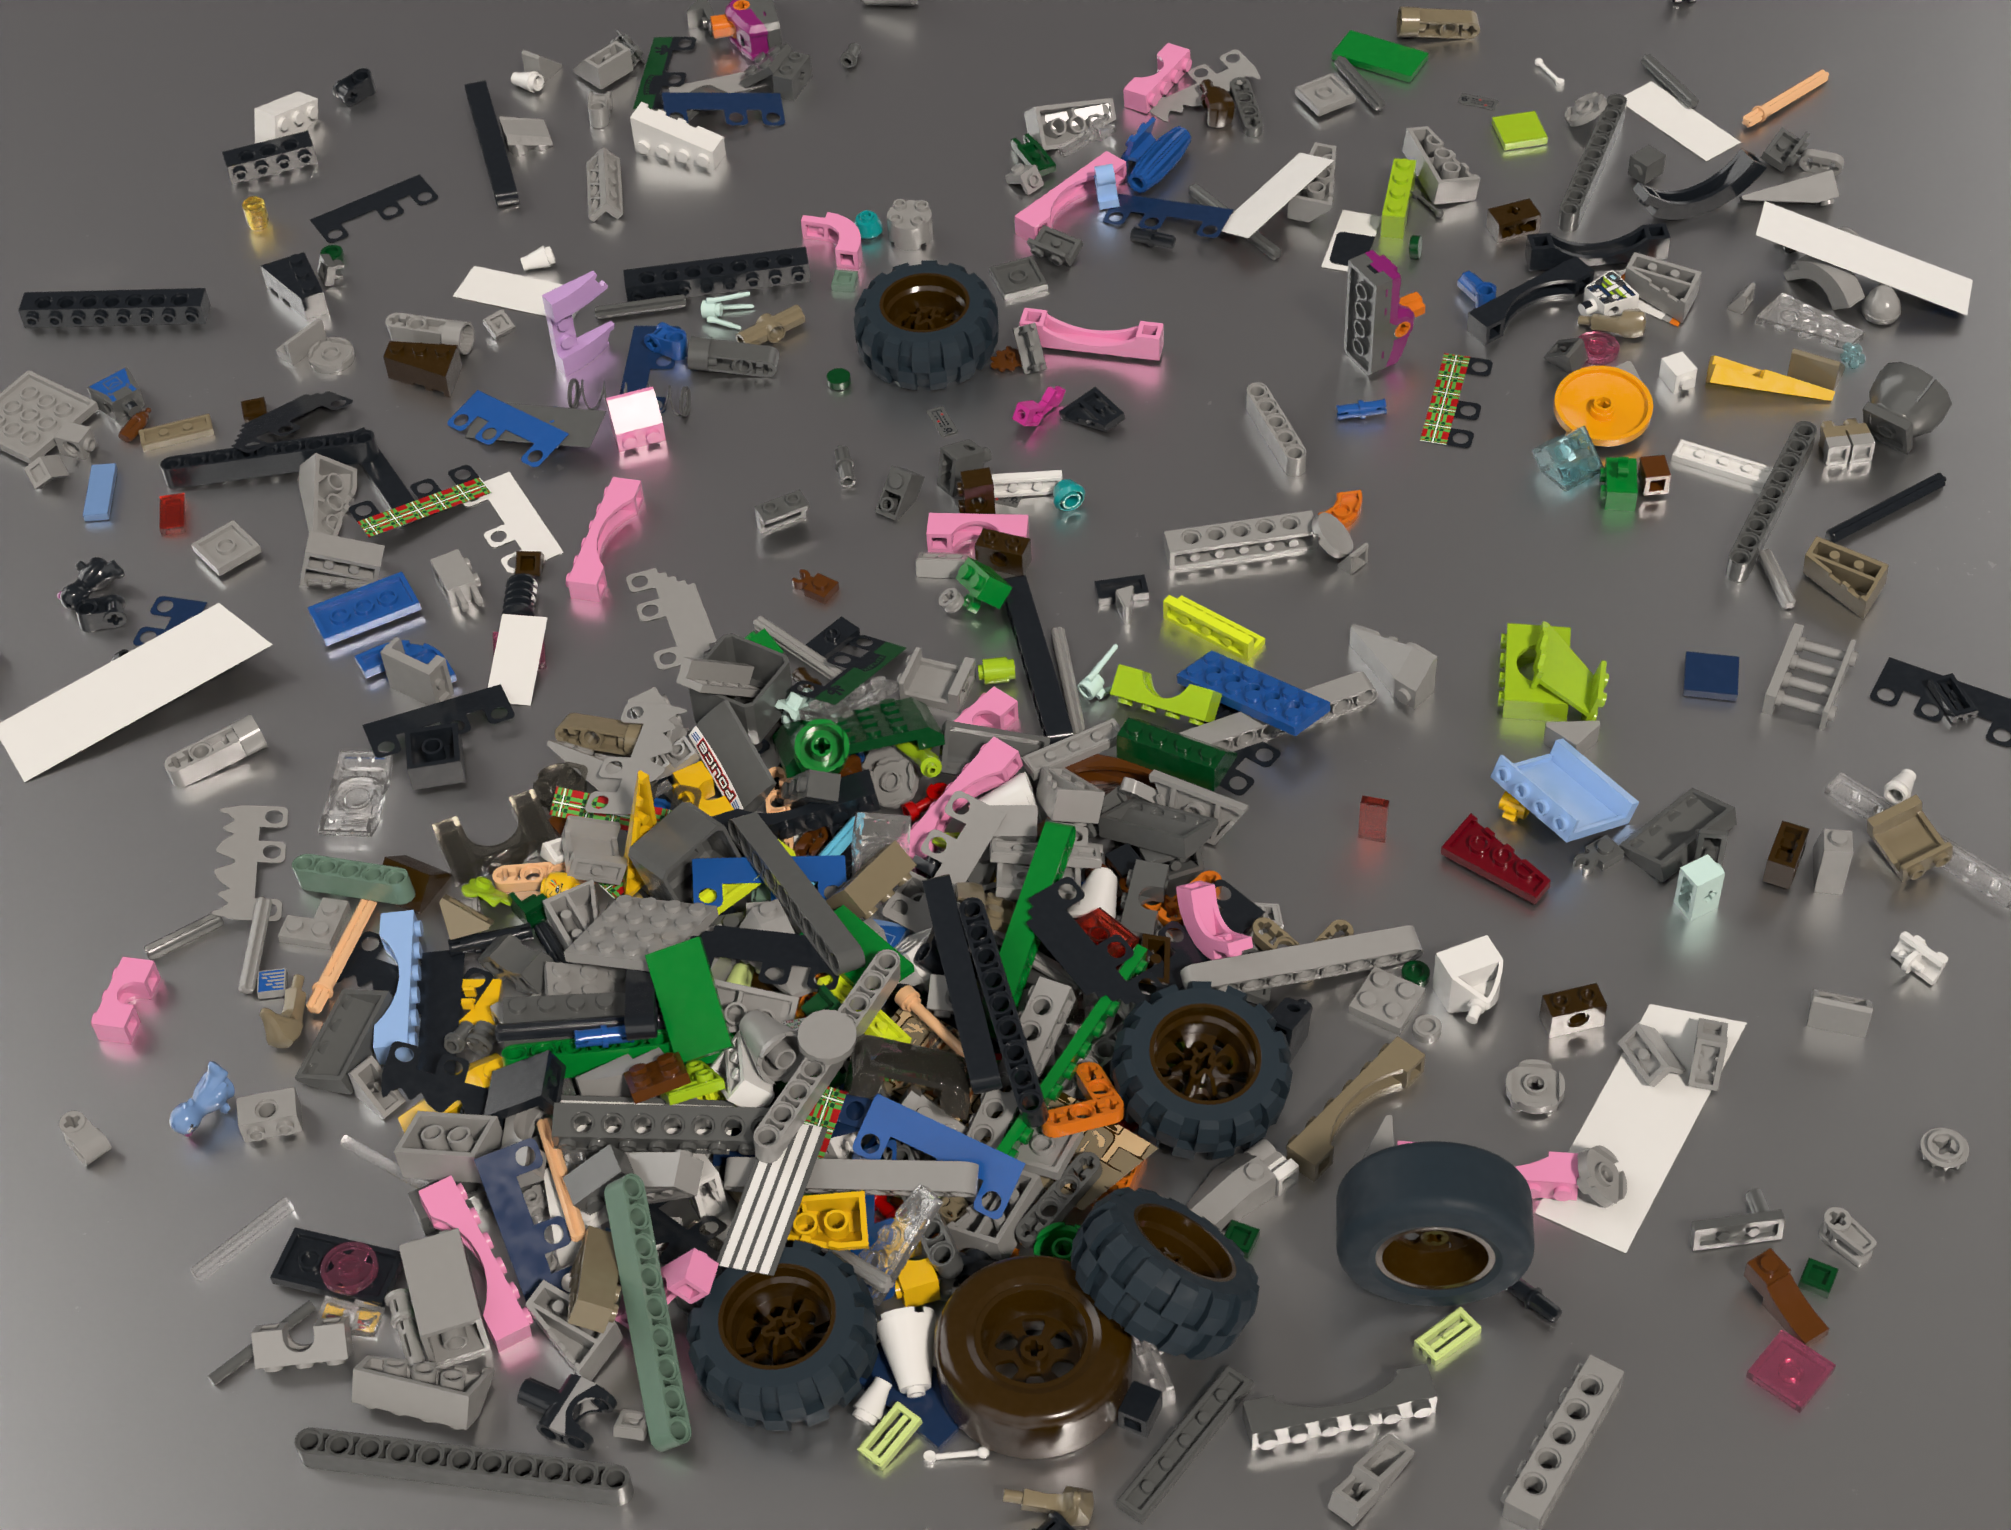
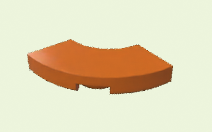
[1318,490,1362,528]

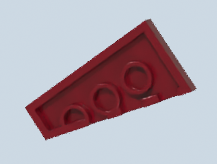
[1441,813,1551,905]

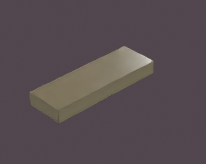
[139,414,215,452]

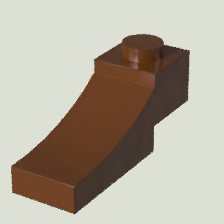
[1743,1248,1829,1350]

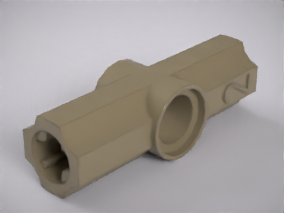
[735,304,806,345]

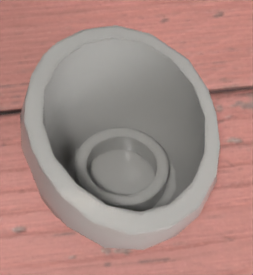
[1861,284,1901,325]

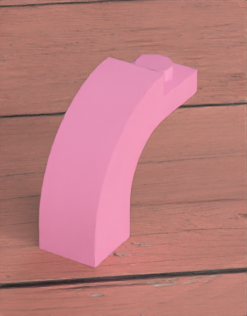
[801,212,863,270]
[1176,880,1253,960]

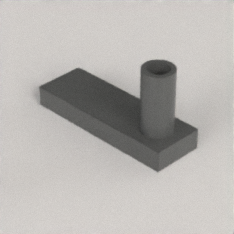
[1689,1189,1785,1251]

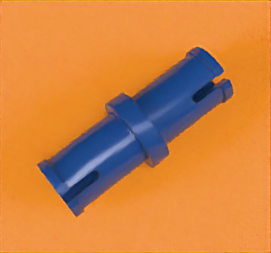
[1336,399,1387,421]
[574,1024,635,1049]

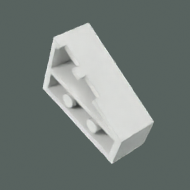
[254,91,319,144]

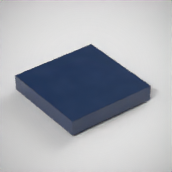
[1683,651,1739,701]

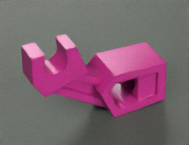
[1012,386,1066,426]

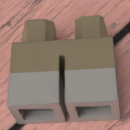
[1818,418,1876,466]

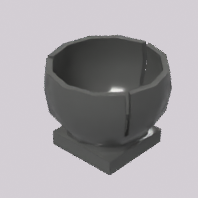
[1863,362,1952,455]

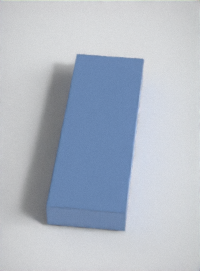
[83,463,118,521]

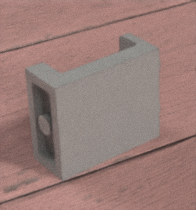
[380,637,454,705]
[896,647,976,713]
[561,815,627,885]

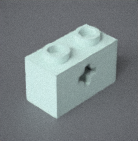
[1674,854,1725,921]

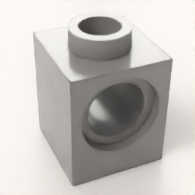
[54,421,97,460]

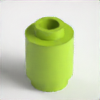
[977,657,1016,685]

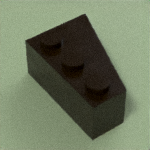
[383,341,462,398]

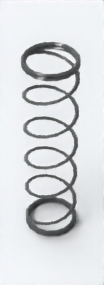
[567,378,691,417]

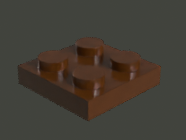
[623,1052,691,1104]

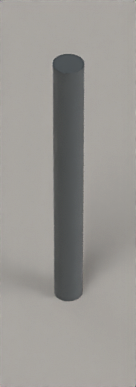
[208,1301,316,1386]

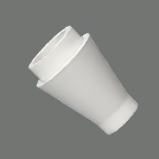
[511,71,544,93]
[520,245,556,271]
[1884,769,1916,805]
[852,1377,892,1427]

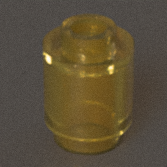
[242,196,269,231]

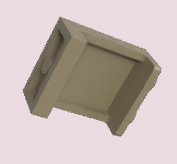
[1867,794,1953,883]

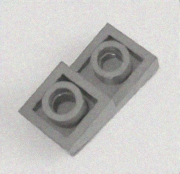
[651,735,701,781]

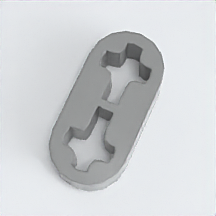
[1799,149,1845,176]
[1119,777,1158,804]

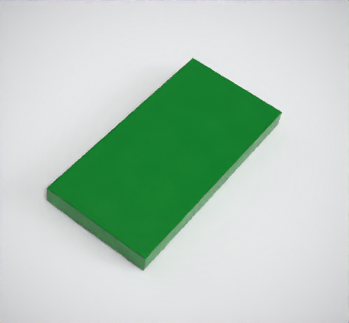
[1331,30,1429,83]
[800,905,915,990]
[645,936,734,1064]

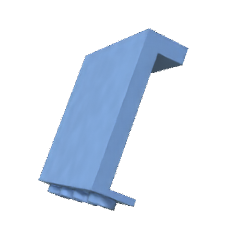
[1490,738,1639,843]

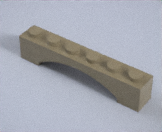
[1286,1036,1425,1182]

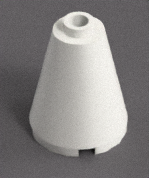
[965,772,1043,824]
[1066,867,1117,937]
[876,1306,936,1398]

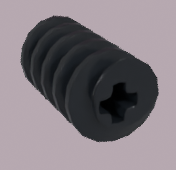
[501,573,539,616]

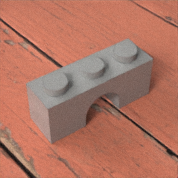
[251,1316,353,1372]

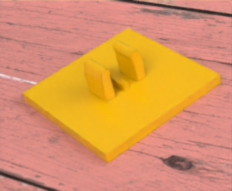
[459,979,502,1026]

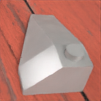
[1024,98,1116,151]
[1739,170,1839,207]
[547,740,658,792]
[714,979,799,1033]

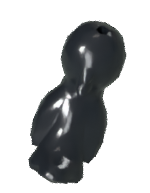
[57,557,125,610]

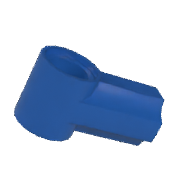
[1457,271,1496,308]

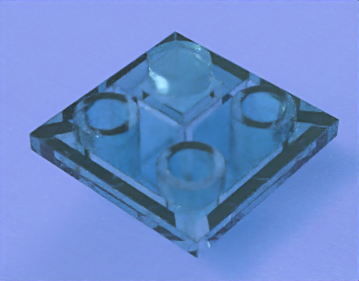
[1532,425,1603,491]

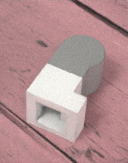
[1243,1138,1299,1197]

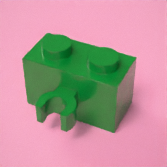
[1599,457,1638,511]
[956,557,1013,614]

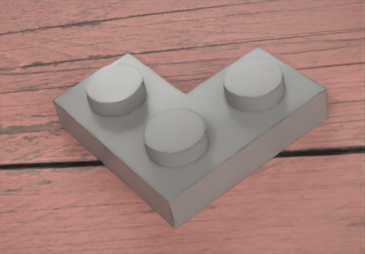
[278,897,351,951]

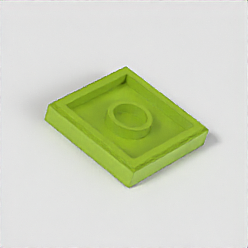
[1492,111,1548,150]

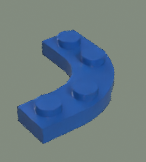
[354,640,457,683]

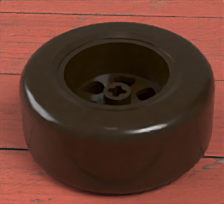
[935,1255,1133,1460]

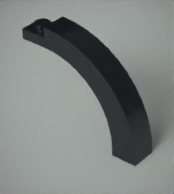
[1632,148,1767,220]

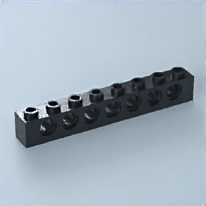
[623,247,811,302]
[18,288,211,328]

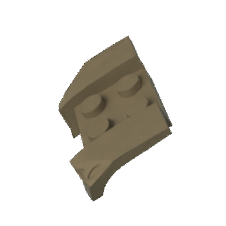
[954,882,1017,933]

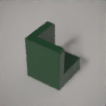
[508,892,547,929]
[801,984,842,1016]

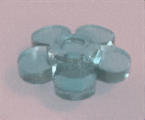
[1840,342,1865,369]

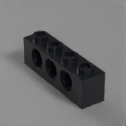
[222,131,318,185]

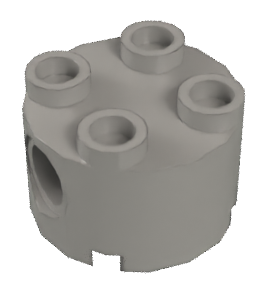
[887,199,933,250]

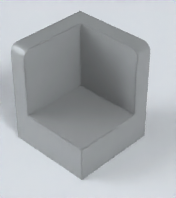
[24,454,69,489]

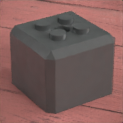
[689,633,793,746]
[628,802,741,903]

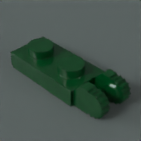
[1011,133,1056,176]

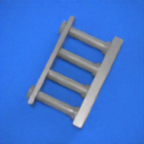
[1762,623,1858,730]

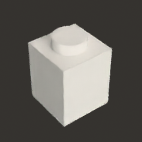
[1659,351,1698,394]

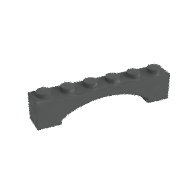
[1242,1364,1438,1450]

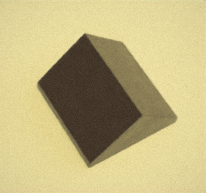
[382,855,451,915]

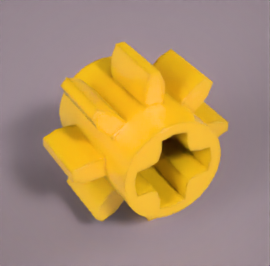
[1498,791,1530,822]

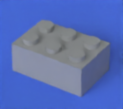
[394,1111,503,1183]

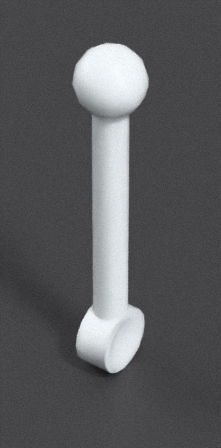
[1535,58,1564,87]
[923,1446,990,1464]

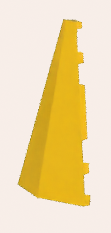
[1706,355,1835,401]
[623,770,657,897]

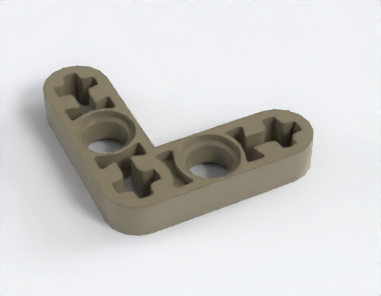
[1249,917,1354,983]

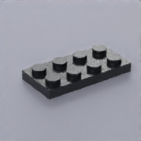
[270,1227,403,1309]

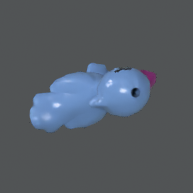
[169,1061,235,1137]

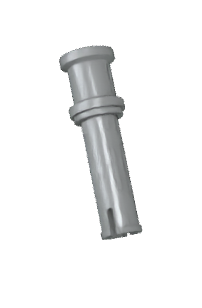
[384,1288,426,1366]

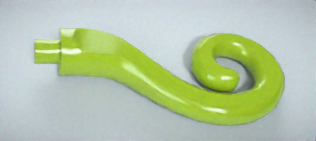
[894,741,942,778]

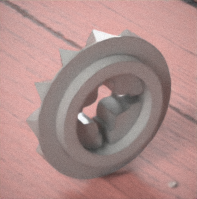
[1919,1127,1970,1171]

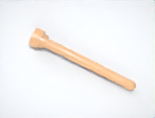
[895,985,966,1063]

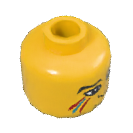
[540,871,582,898]

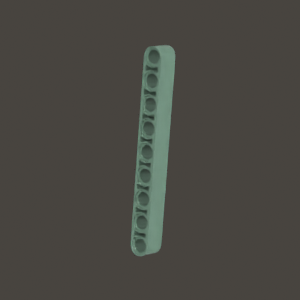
[604,1173,691,1452]

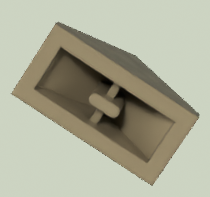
[439,894,494,940]

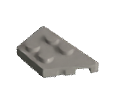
[1149,769,1249,846]

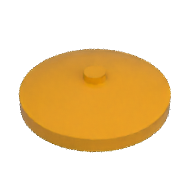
[1553,366,1653,447]

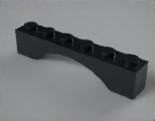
[1525,223,1671,271]
[1467,256,1595,345]
[712,769,881,853]

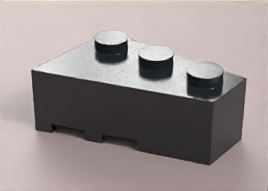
[260,252,329,320]

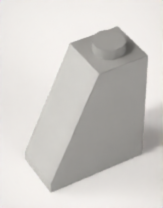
[1813,828,1853,895]

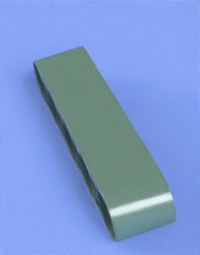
[292,854,416,905]

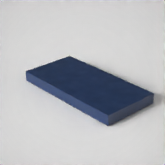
[859,1342,961,1451]

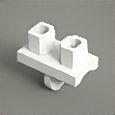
[1891,931,1948,985]

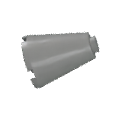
[739,1010,805,1084]

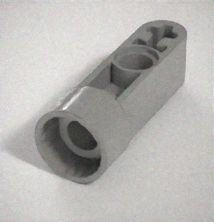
[385,313,475,355]
[164,714,268,788]

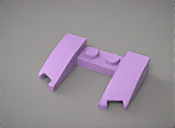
[542,271,615,377]

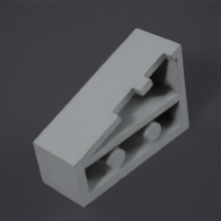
[299,531,385,586]

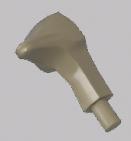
[1578,308,1646,339]
[259,974,306,1049]
[1002,1486,1094,1527]

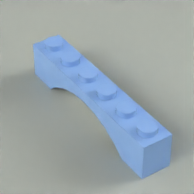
[373,910,424,1065]

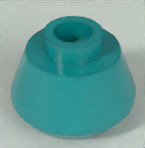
[854,210,883,240]
[1053,479,1085,511]

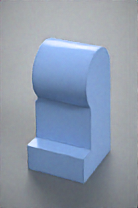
[1094,164,1120,210]

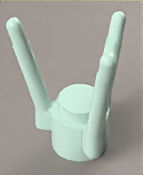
[701,292,754,330]
[1077,644,1118,700]

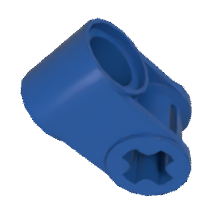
[644,322,689,360]

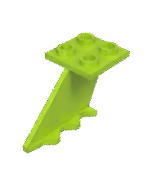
[1530,621,1609,721]

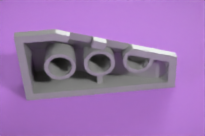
[299,453,357,536]
[1349,624,1438,710]
[739,899,818,998]
[1186,1153,1276,1232]

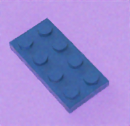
[307,572,421,646]

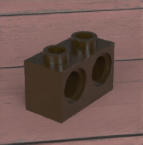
[1763,820,1810,890]

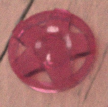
[1578,331,1620,366]
[320,1242,379,1296]

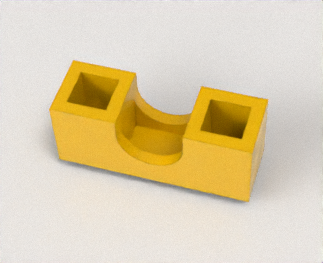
[671,761,734,817]
[878,1214,941,1307]

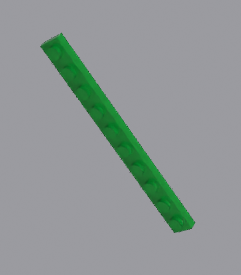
[996,944,1148,1159]

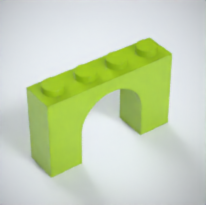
[1498,623,1571,722]

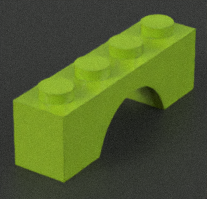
[1380,158,1416,239]
[1110,664,1222,726]

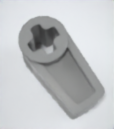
[1818,1207,1877,1268]

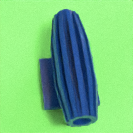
[1120,117,1191,193]

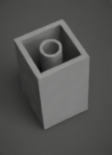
[399,1228,491,1366]

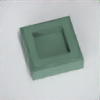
[831,270,859,292]

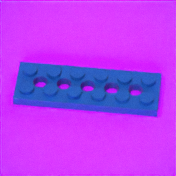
[1177,650,1331,736]

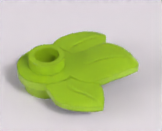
[461,876,511,907]

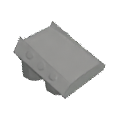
[499,116,553,156]

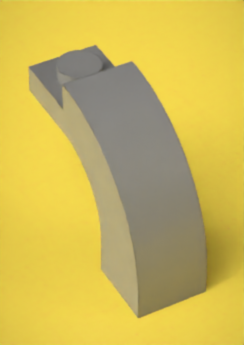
[1783,255,1865,310]

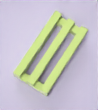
[1414,1306,1482,1367]
[857,1401,923,1471]

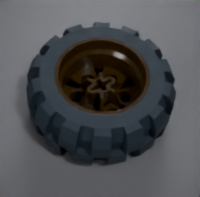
[853,261,999,391]
[1110,981,1293,1160]
[1071,1187,1260,1360]
[686,1240,879,1431]

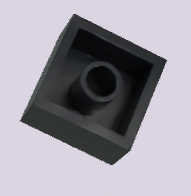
[405,722,466,790]

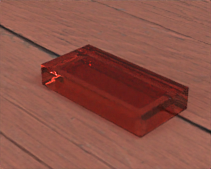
[160,493,186,536]
[1358,796,1390,843]

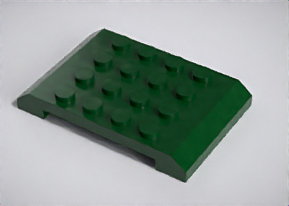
[772,697,945,778]

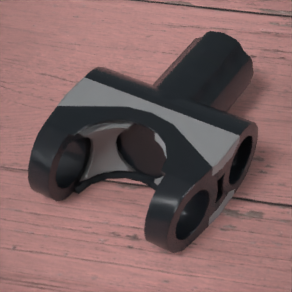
[517,1374,617,1451]

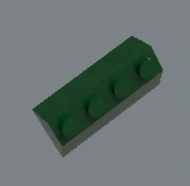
[1117,718,1237,792]

